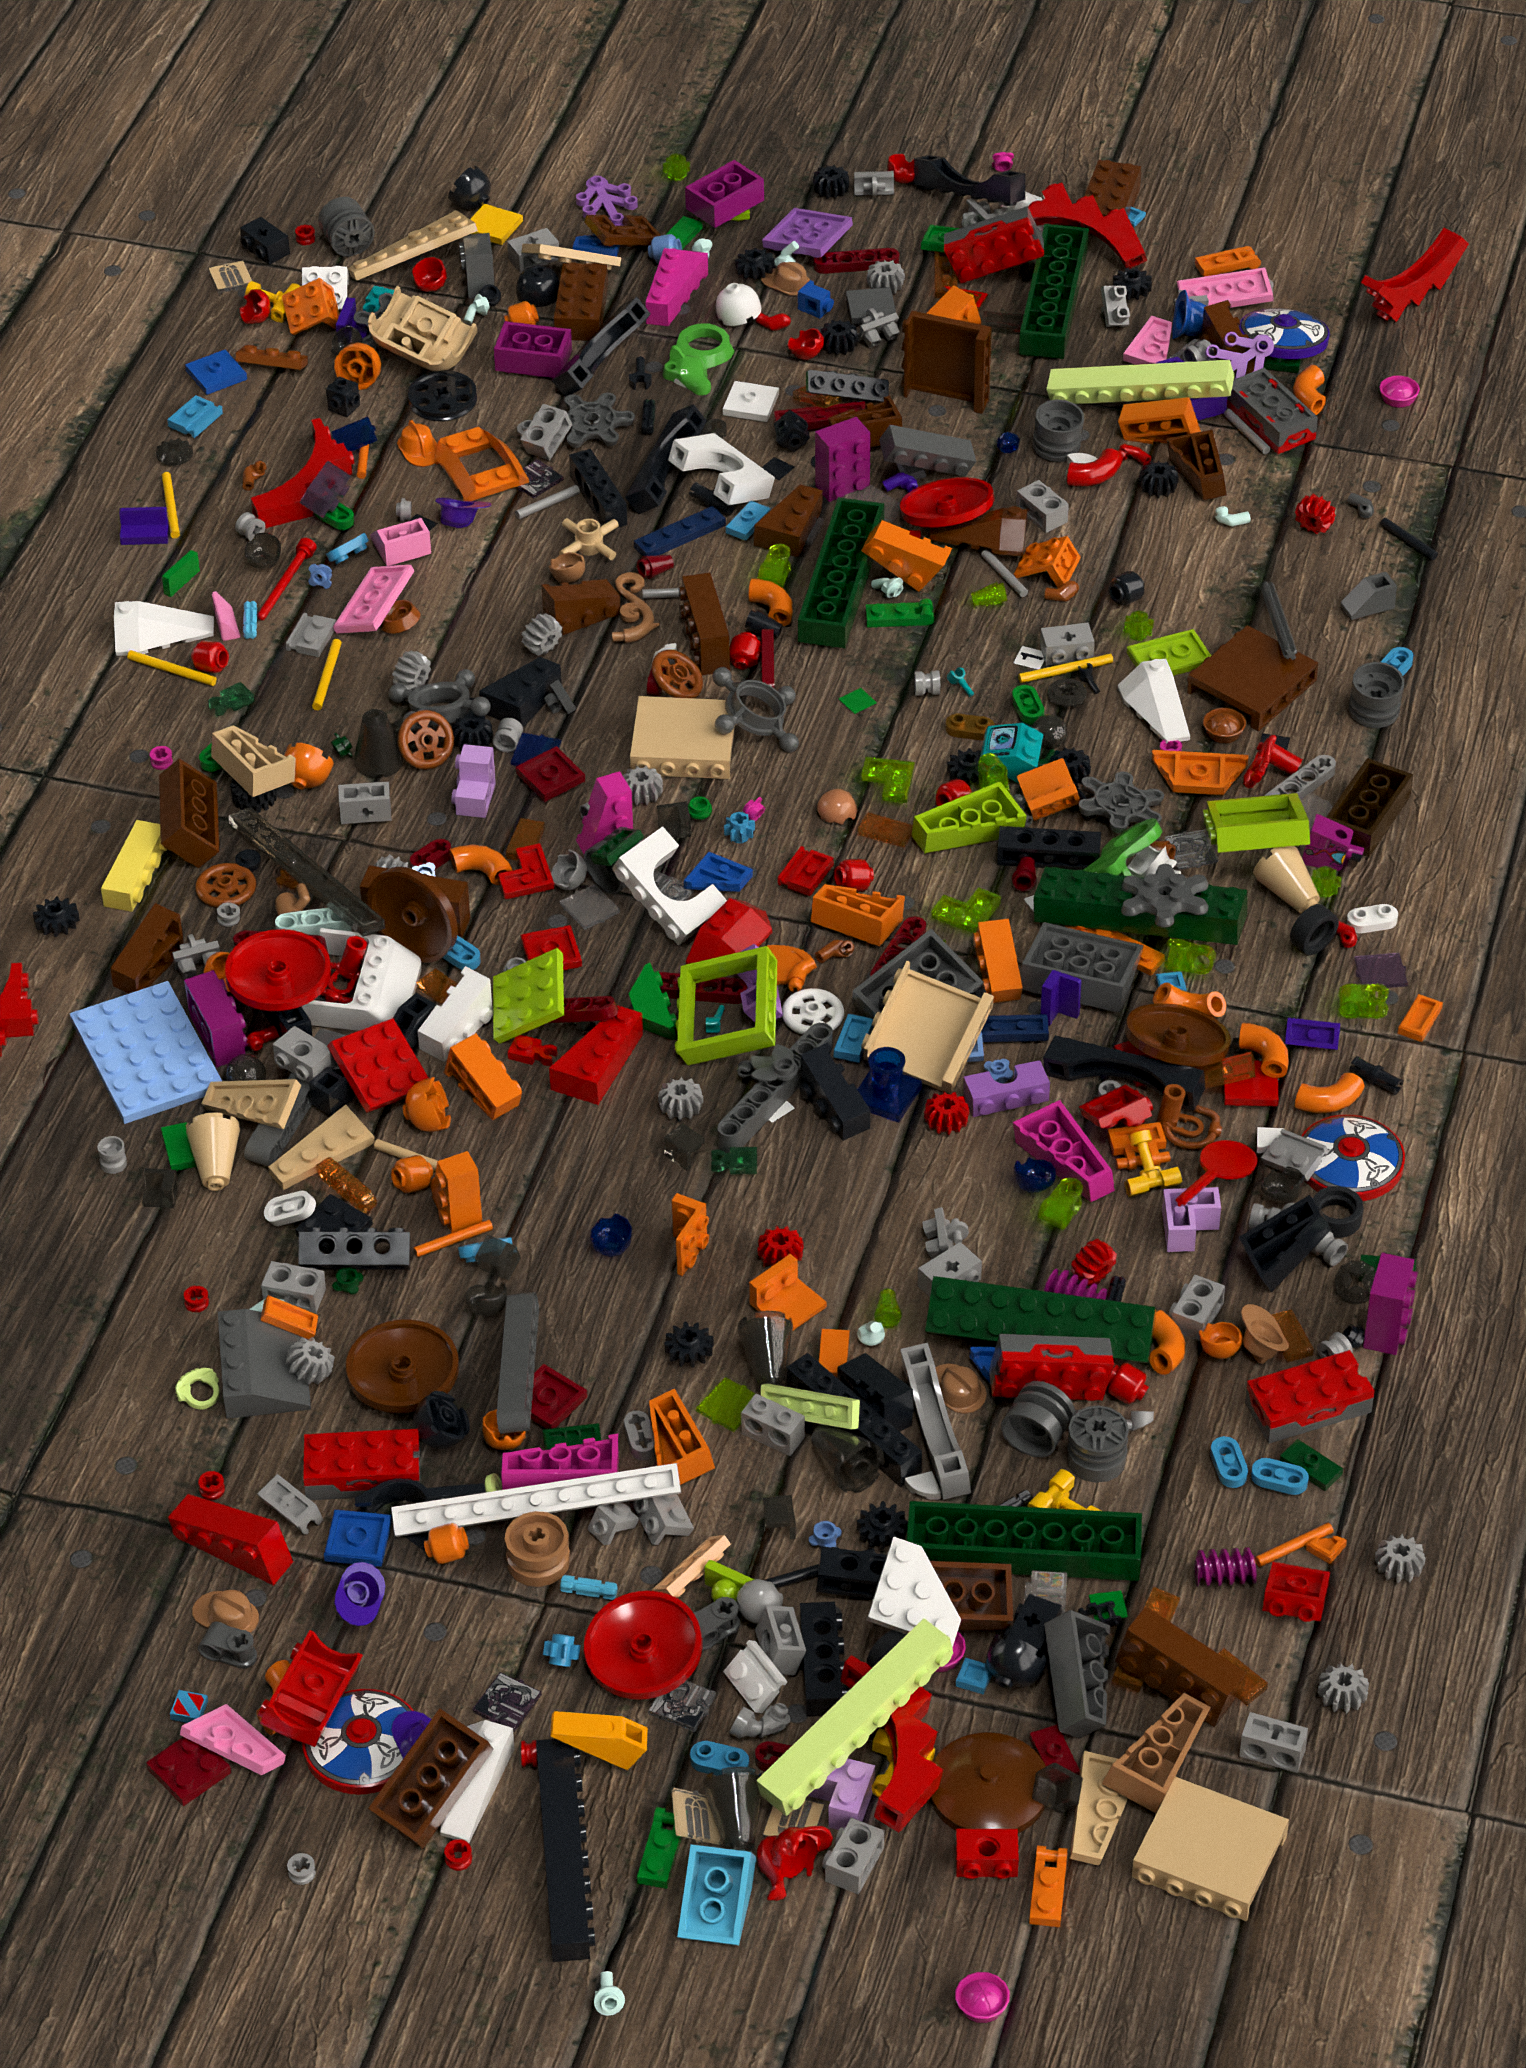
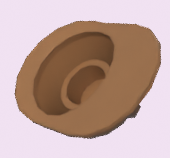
[761,262,810,296]
[1241,1304,1289,1364]
[935,1364,987,1414]
[192,1590,259,1633]

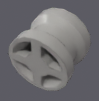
[235,512,266,542]
[1317,1332,1353,1358]

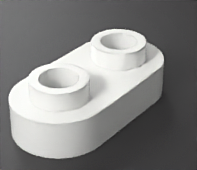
[1347,904,1398,933]
[264,1191,316,1226]

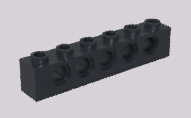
[786,1353,922,1487]

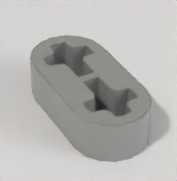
[624,1411,656,1461]

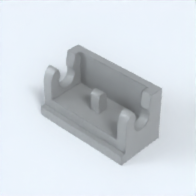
[257,1474,324,1534]

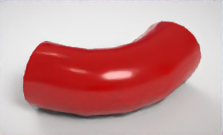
[1067,448,1123,486]

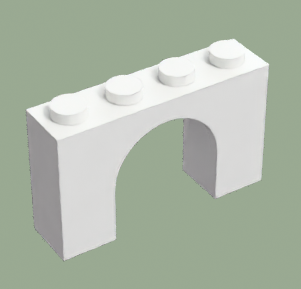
[668,433,775,505]
[612,827,727,946]

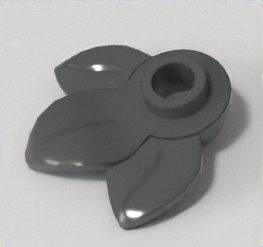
[751,1044,798,1082]

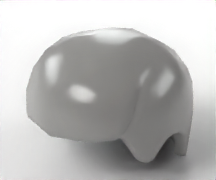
[551,849,588,890]
[736,1579,783,1624]

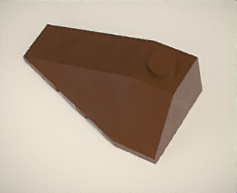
[930,506,1027,556]

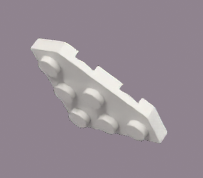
[866,1537,961,1647]

